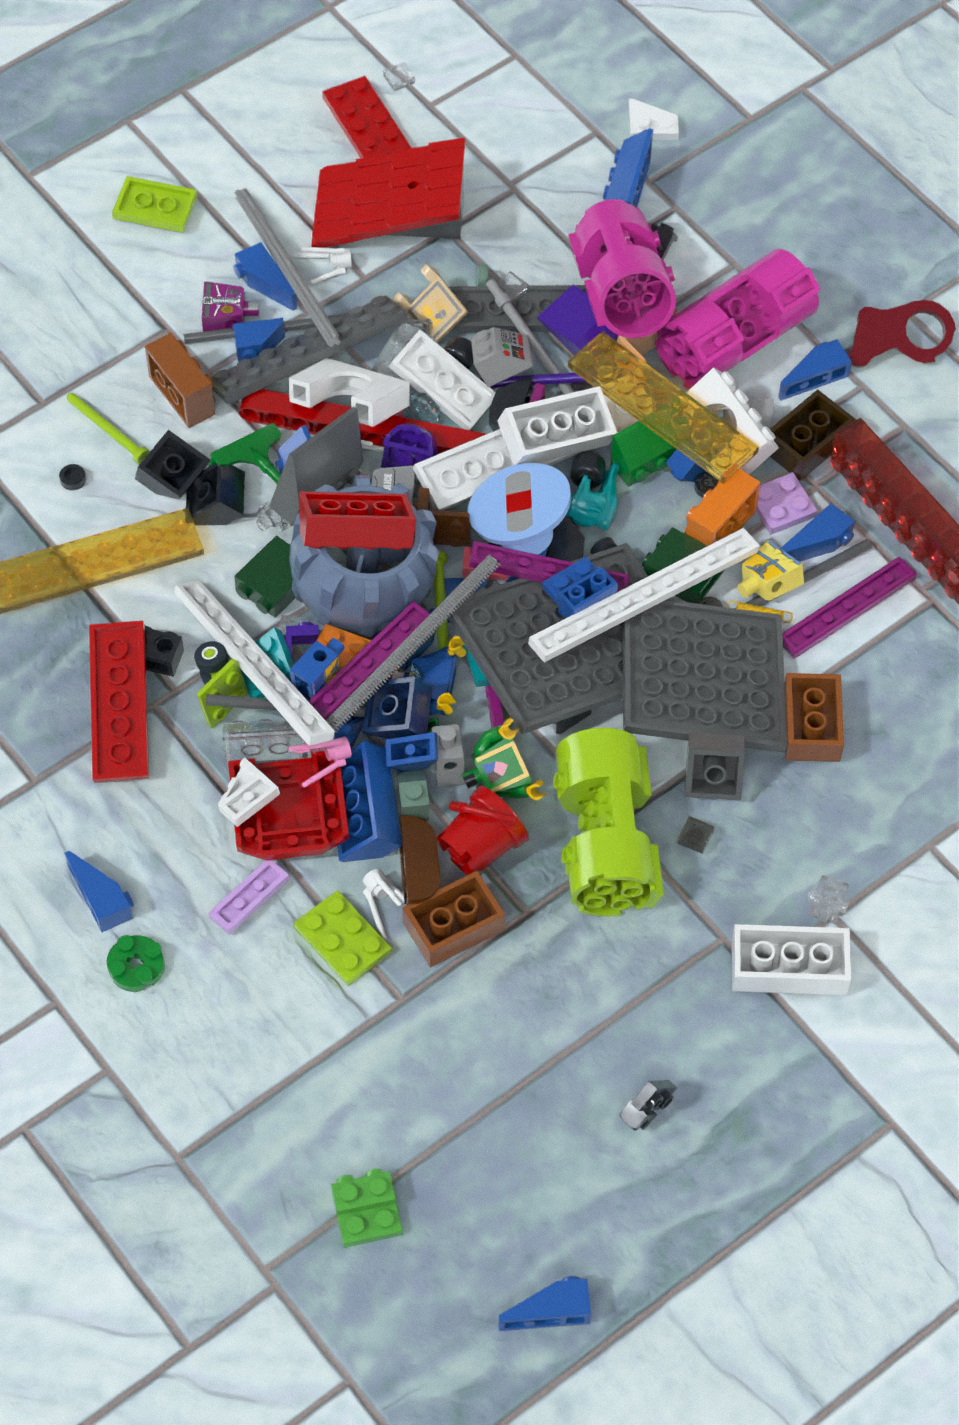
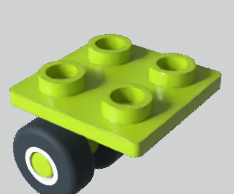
[194,641,248,728]

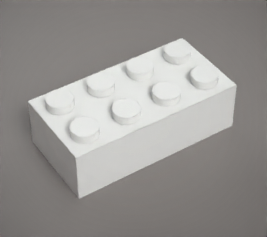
[497,386,617,465]
[732,924,851,995]

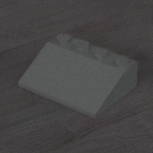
[269,406,363,526]

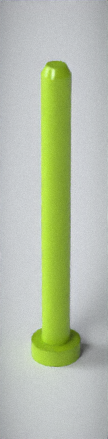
[66,393,150,465]
[434,551,449,650]

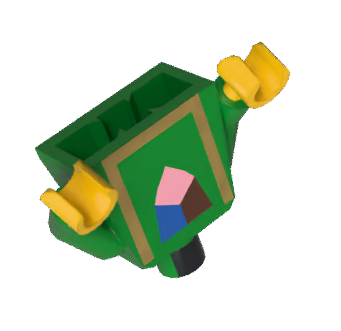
[461,718,547,800]

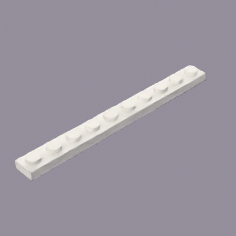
[528,528,760,662]
[174,580,335,746]

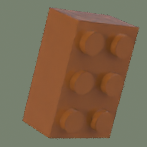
[145,333,216,428]
[785,673,844,762]
[402,871,505,968]

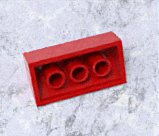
[299,491,416,550]

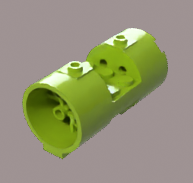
[554,728,664,917]

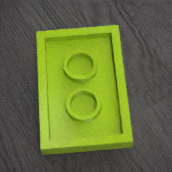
[112,176,197,233]
[294,890,392,986]

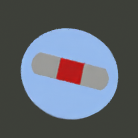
[468,463,571,555]

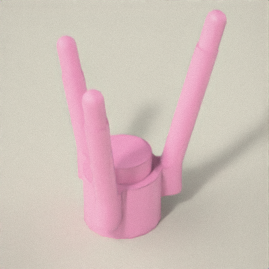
[289,736,352,787]

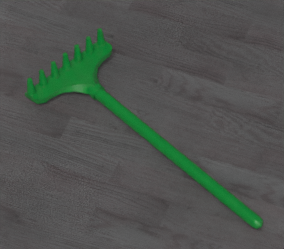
[209,423,378,573]

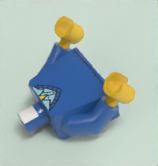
[392,636,466,716]

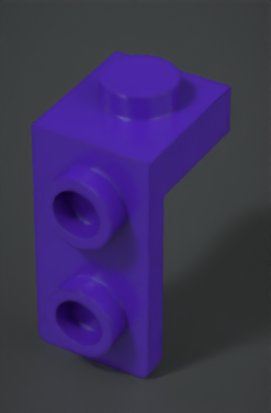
[283,622,320,680]

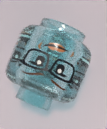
[402,392,441,424]

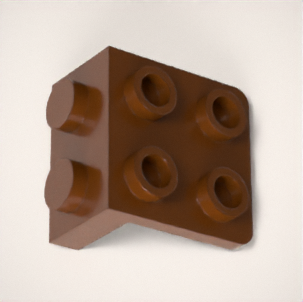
[412,488,470,547]

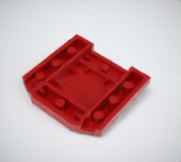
[228,751,349,861]

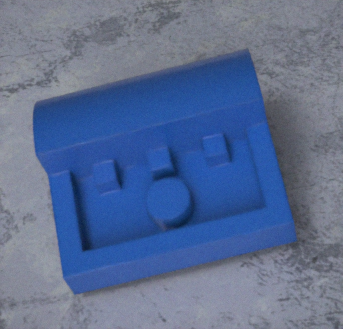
[542,557,618,618]

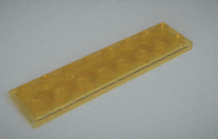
[568,331,759,484]
[0,508,204,614]

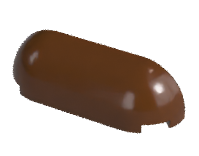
[399,815,440,905]

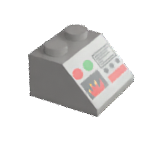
[471,327,533,387]

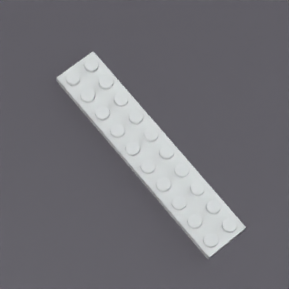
[413,373,656,511]

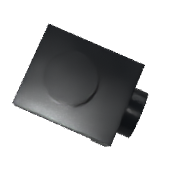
[651,223,678,259]

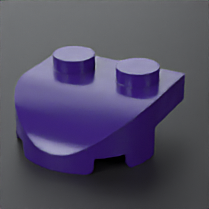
[381,424,437,468]

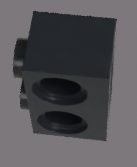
[145,625,184,677]

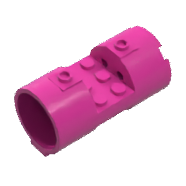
[568,199,676,338]
[654,249,821,390]

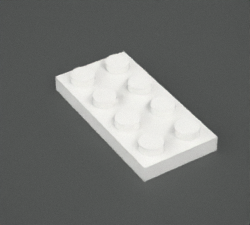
[388,330,495,430]

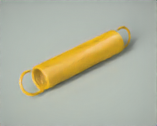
[727,601,793,623]

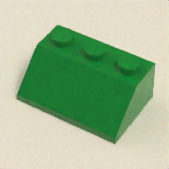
[610,400,693,487]

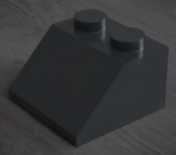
[135,429,210,499]
[185,463,245,526]

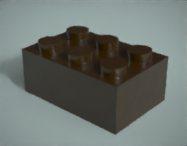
[769,389,856,481]

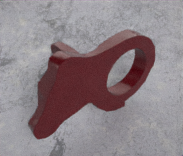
[848,300,956,368]

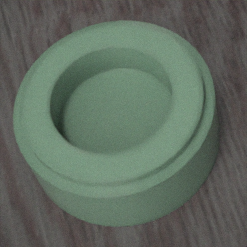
[476,264,489,286]

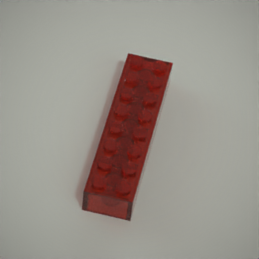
[830,417,959,604]

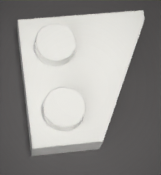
[629,99,679,140]
[218,758,280,827]

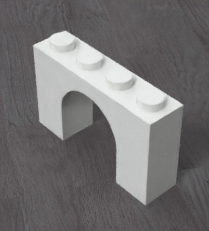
[289,358,409,427]
[678,368,779,479]

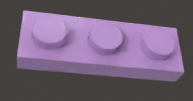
[209,860,289,935]

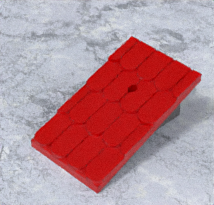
[311,137,465,248]

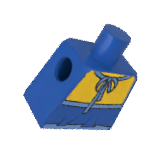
[290,638,345,701]

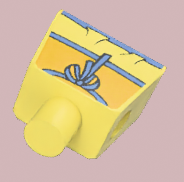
[737,540,804,601]

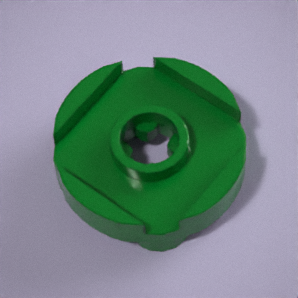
[106,935,165,992]

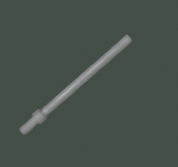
[486,279,575,395]

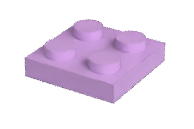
[756,472,818,535]

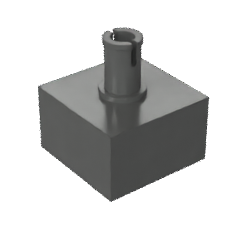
[685,733,745,800]

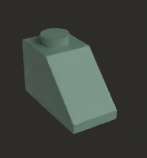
[396,770,430,821]

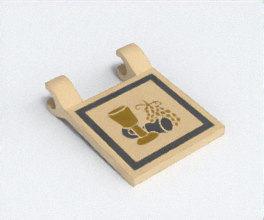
[393,264,468,343]

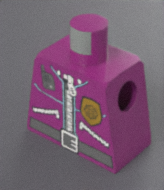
[201,282,259,331]

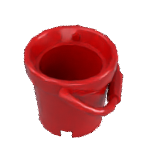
[436,786,529,875]

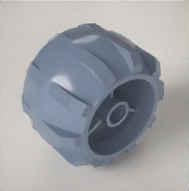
[289,475,439,637]

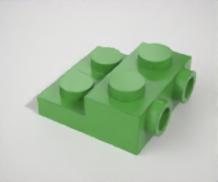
[331,1169,403,1248]

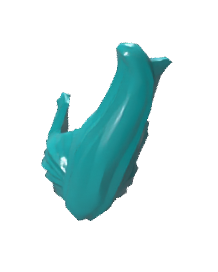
[567,462,620,531]

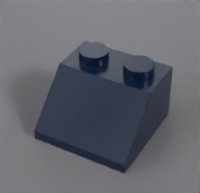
[362,677,432,739]

